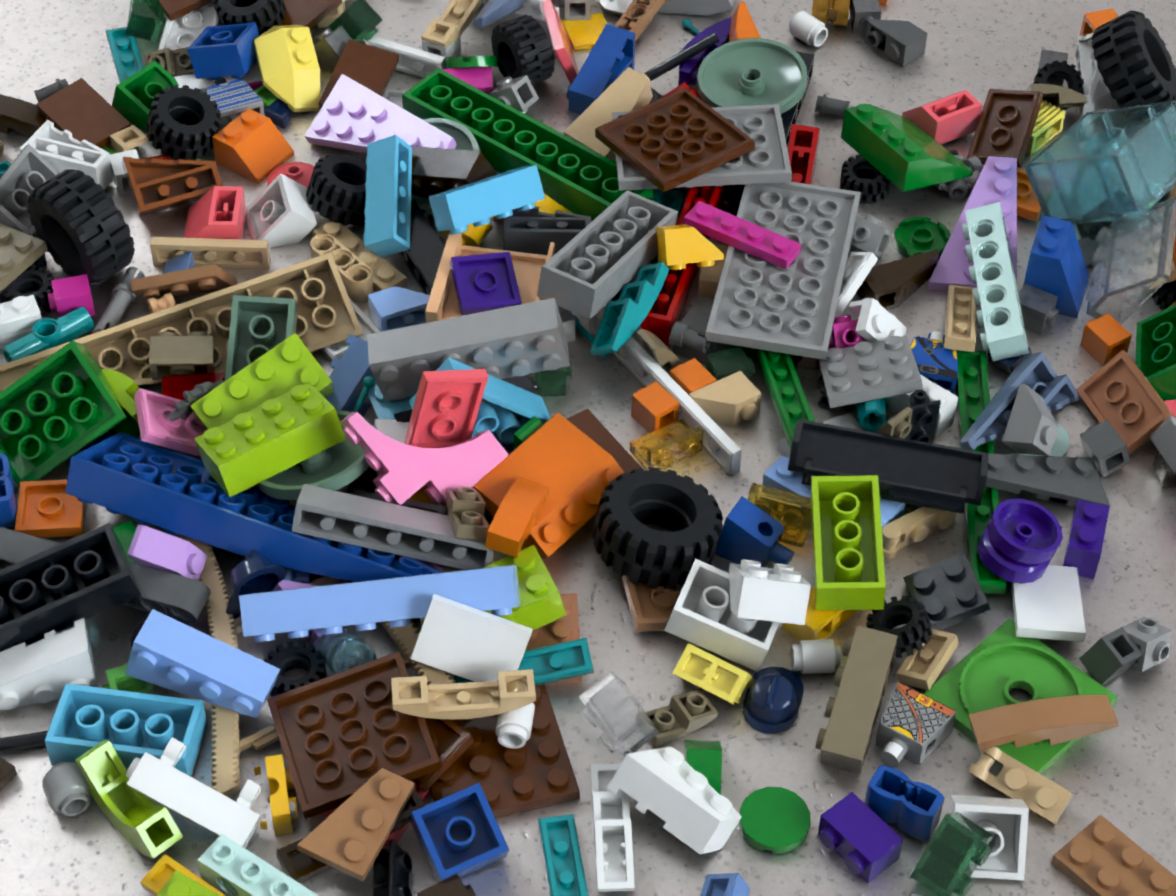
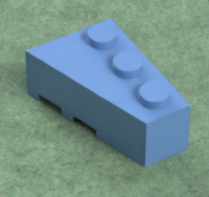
[326,334,377,417]

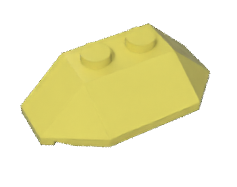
[253,25,321,112]

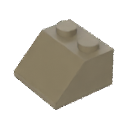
[149,332,214,380]

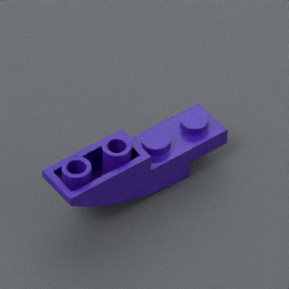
[678,17,732,89]

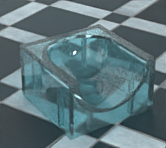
[1024,100,1176,224]

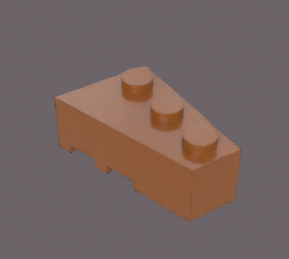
[122,157,223,217]

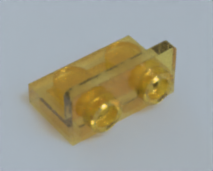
[629,419,704,471]
[748,483,811,547]

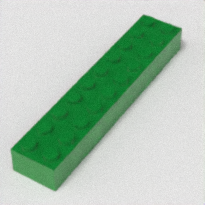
[402,68,653,222]

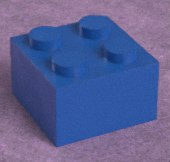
[187,22,259,80]
[410,783,509,883]

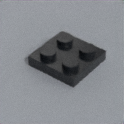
[903,552,991,630]

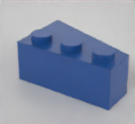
[566,24,635,115]

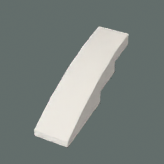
[591,763,635,892]

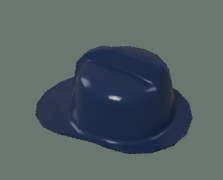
[226,550,286,619]
[743,667,804,734]

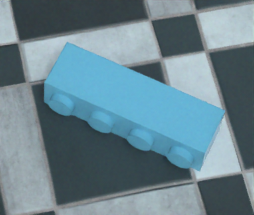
[363,135,412,258]
[429,165,545,235]

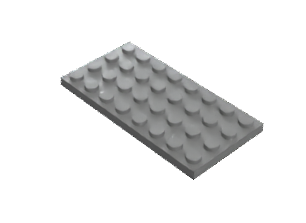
[705,182,861,360]

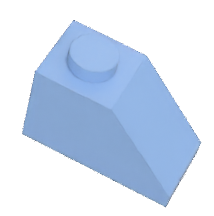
[368,286,430,332]

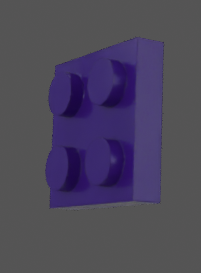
[450,252,522,315]

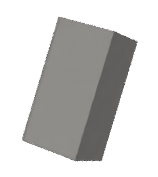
[0,144,59,235]

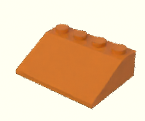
[472,413,625,560]

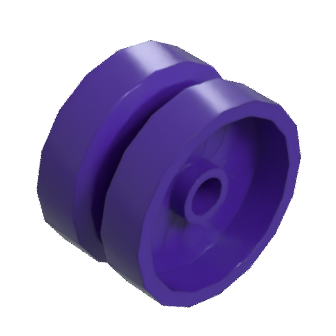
[978,498,1063,584]

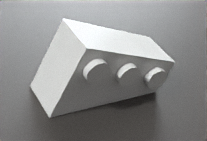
[19,120,112,190]
[0,618,98,710]
[607,746,742,855]

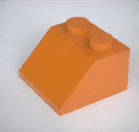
[212,108,294,184]

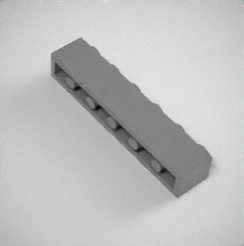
[292,484,494,570]

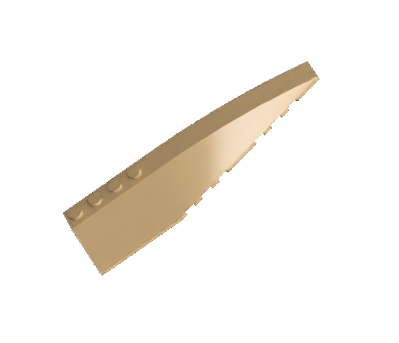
[0,252,363,392]

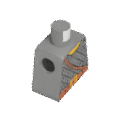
[876,682,957,767]

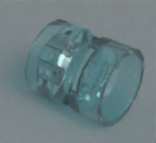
[322,629,377,674]

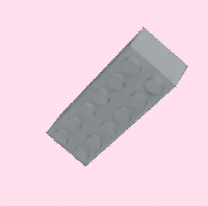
[537,190,678,319]
[367,298,570,401]

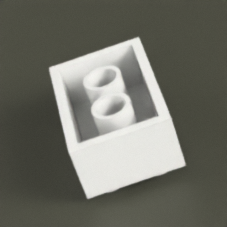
[664,559,780,672]

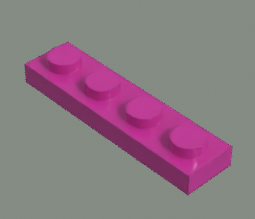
[684,201,801,269]

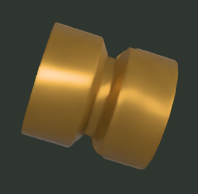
[812,0,850,27]

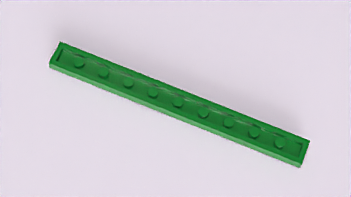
[956,350,1006,594]

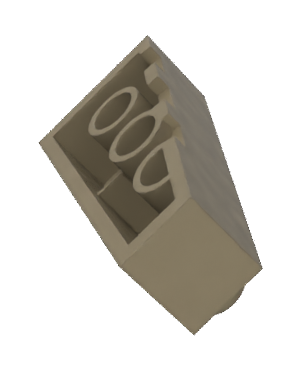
[815,625,898,774]

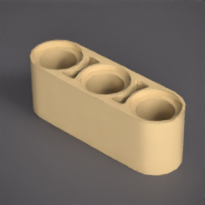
[310,234,374,303]

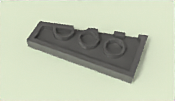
[985,453,1110,507]

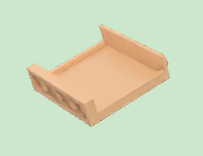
[425,231,555,323]

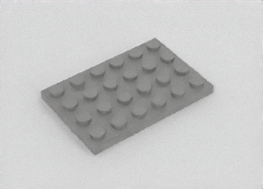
[612,104,792,191]

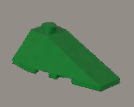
[112,61,195,160]

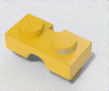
[254,754,298,836]

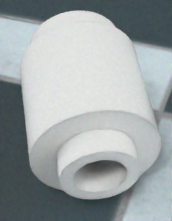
[789,11,828,47]
[790,639,841,674]
[495,703,535,749]

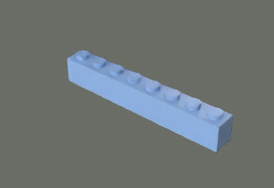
[239,564,521,642]

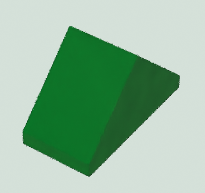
[685,740,722,795]

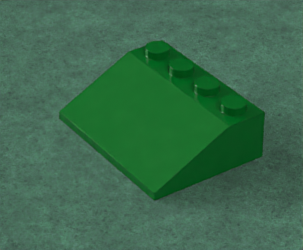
[841,104,973,192]
[0,340,126,489]

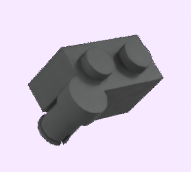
[669,295,720,365]

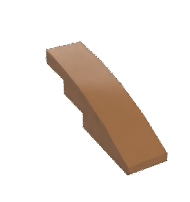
[968,694,1119,751]

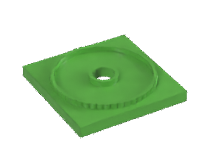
[923,619,1118,774]

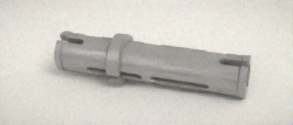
[92,267,145,334]

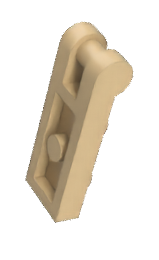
[882,506,956,559]
[968,747,1073,826]

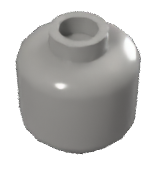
[42,761,93,816]

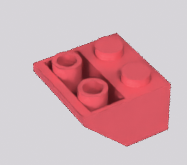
[902,90,982,145]
[183,186,246,239]

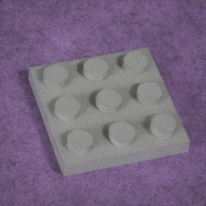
[818,336,923,408]

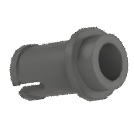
[34,78,69,103]
[815,94,850,117]

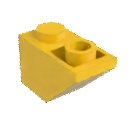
[656,224,724,270]

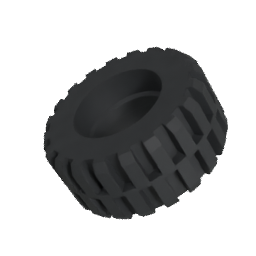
[1091,11,1176,120]
[27,169,135,286]
[592,467,723,589]

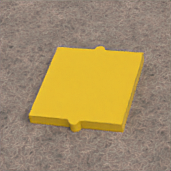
[561,13,607,51]

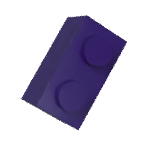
[1063,499,1110,579]
[818,792,903,883]

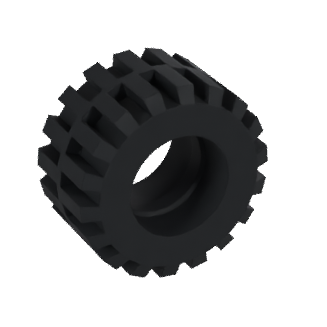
[213,0,286,36]
[491,15,555,85]
[146,85,221,160]
[306,154,367,225]

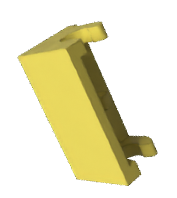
[672,643,755,705]

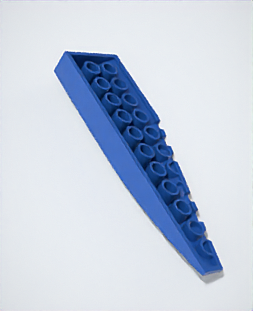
[66,432,441,582]

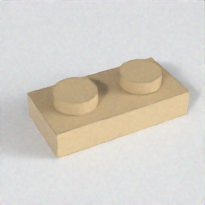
[896,629,959,691]

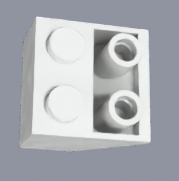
[729,559,811,625]

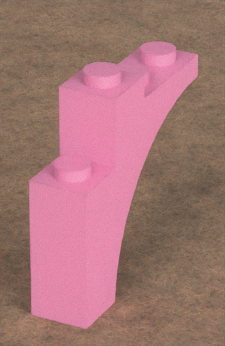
[341,412,509,506]

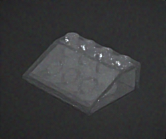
[1086,197,1176,325]

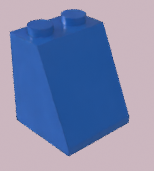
[1023,215,1090,319]

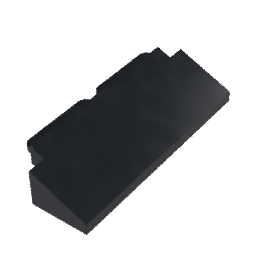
[788,419,989,514]

